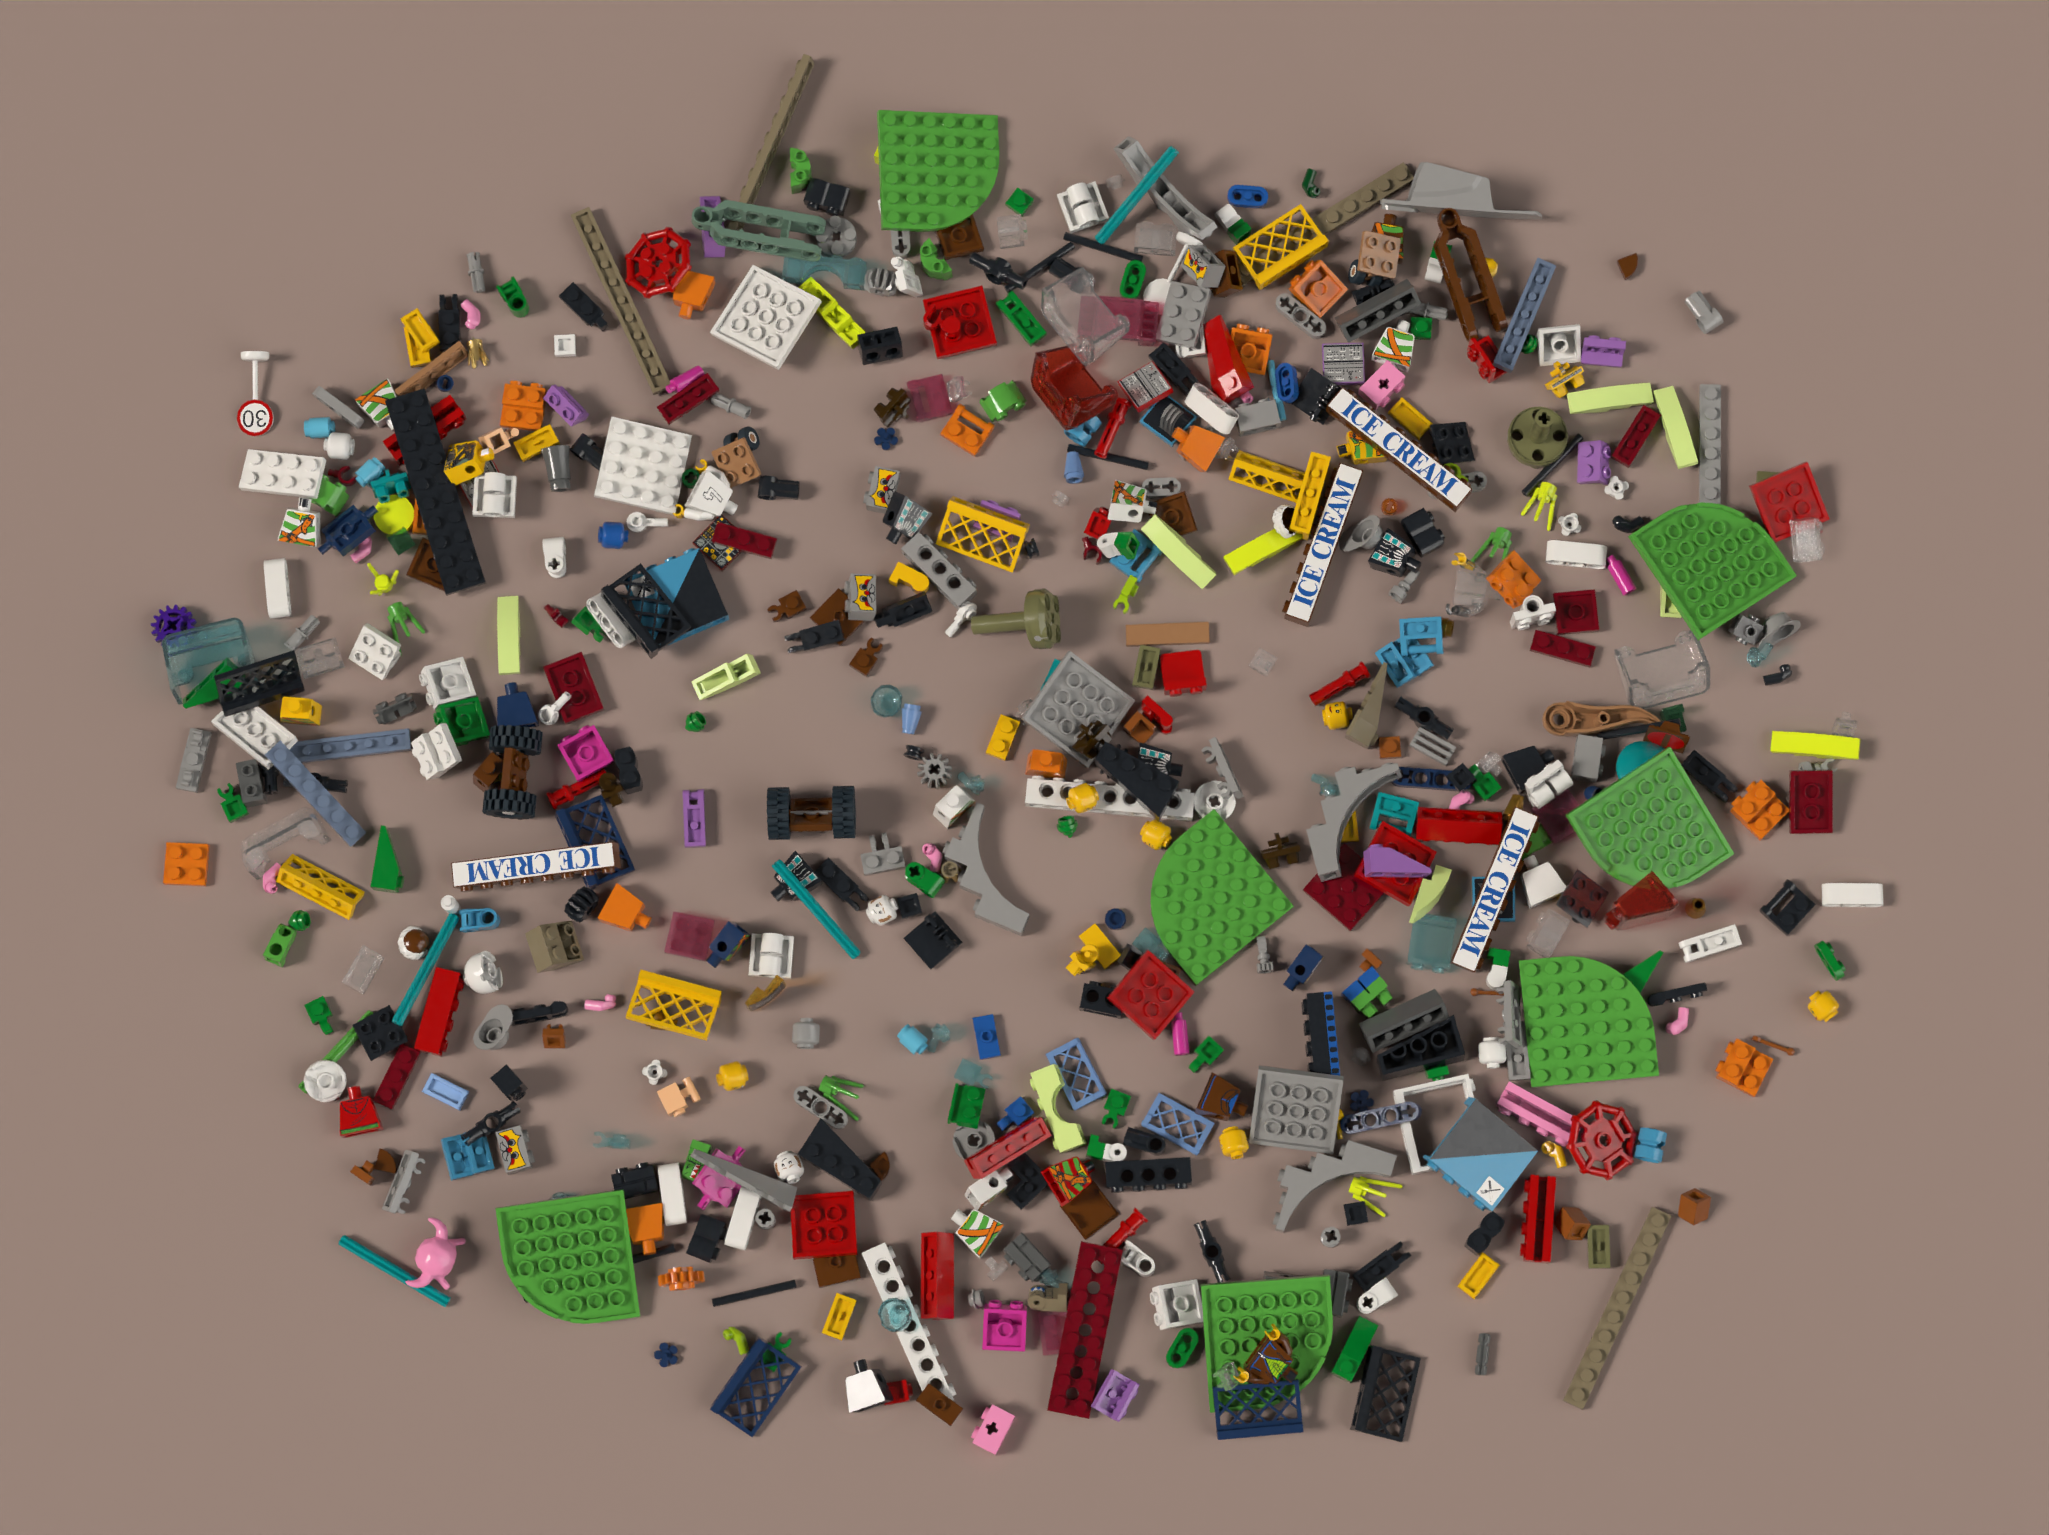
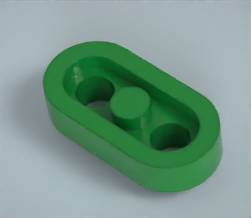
[1120,260,1146,301]
[1814,941,1846,981]
[1166,1328,1198,1369]

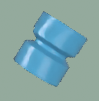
[1064,408,1102,447]
[1634,1127,1667,1163]

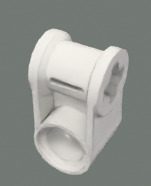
[542,537,567,578]
[1121,1240,1155,1277]
[1356,1278,1398,1314]

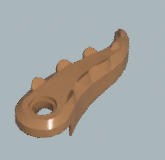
[1542,701,1660,736]

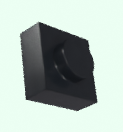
[1446,763,1476,793]
[897,893,923,920]
[1117,944,1143,970]
[1344,1201,1368,1226]

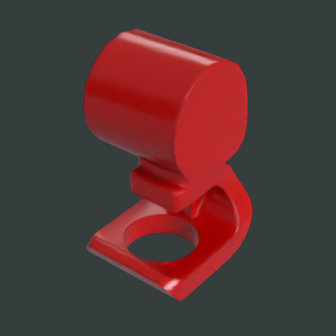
[923,304,961,338]

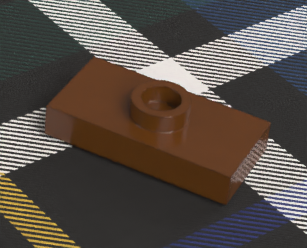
[916,1383,963,1426]

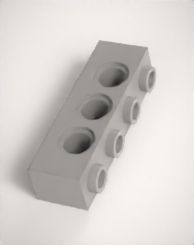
[901,532,977,610]

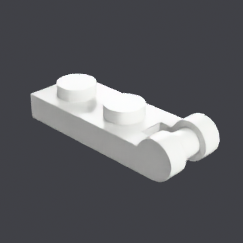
[1678,924,1742,963]

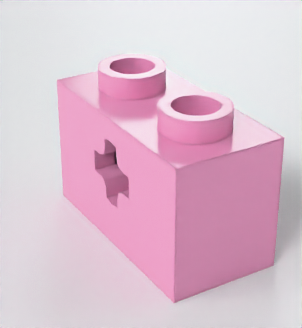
[1358,360,1406,410]
[971,1404,1015,1455]

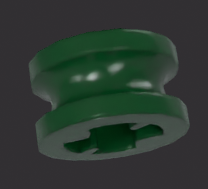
[682,468,700,489]

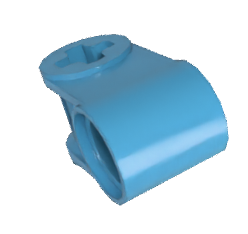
[459,908,501,933]

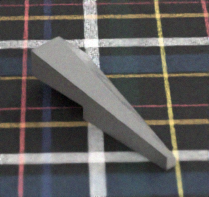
[690,1149,797,1212]

